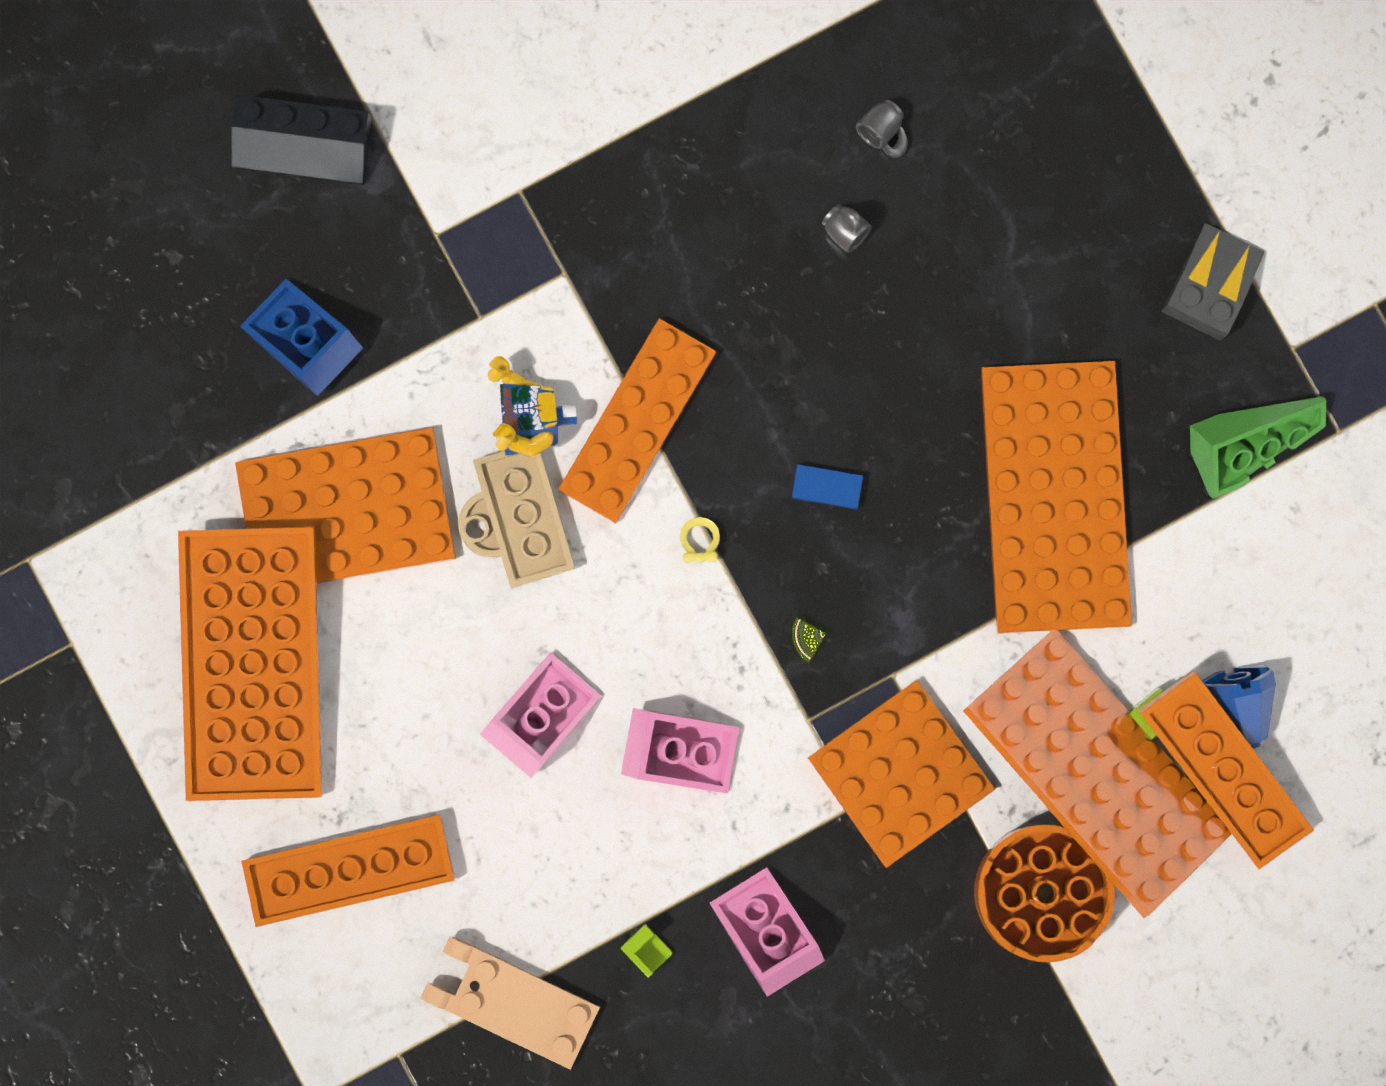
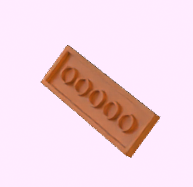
[558,318,717,524]
[1139,670,1314,869]
[241,814,455,927]

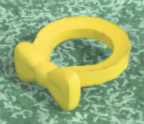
[680,517,720,563]

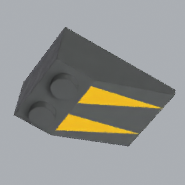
[1161,223,1264,341]

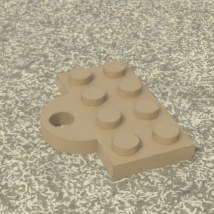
[458,450,576,589]

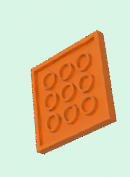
[807,680,996,868]

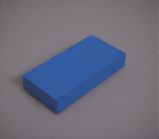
[792,464,863,510]

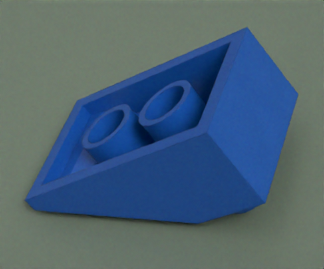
[240,279,363,396]

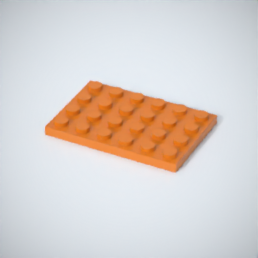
[235,427,456,584]

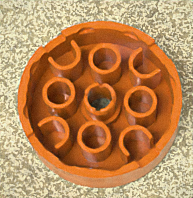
[974,825,1115,962]

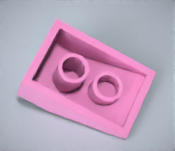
[480,652,602,778]
[621,708,740,794]
[710,868,825,997]

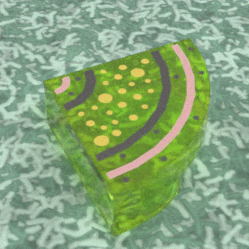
[792,617,825,663]

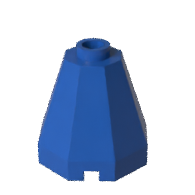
[1202,665,1276,749]

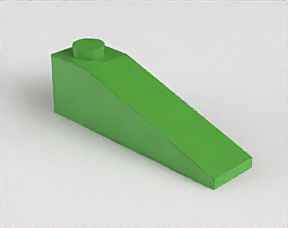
[1190,397,1326,499]

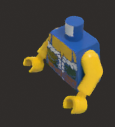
[488,356,577,457]

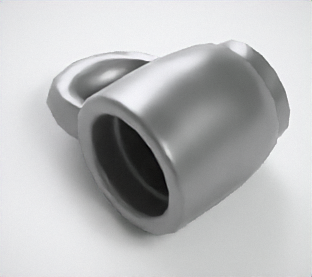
[856,100,908,158]
[822,204,871,253]

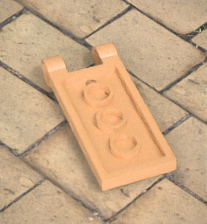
[420,936,600,1070]

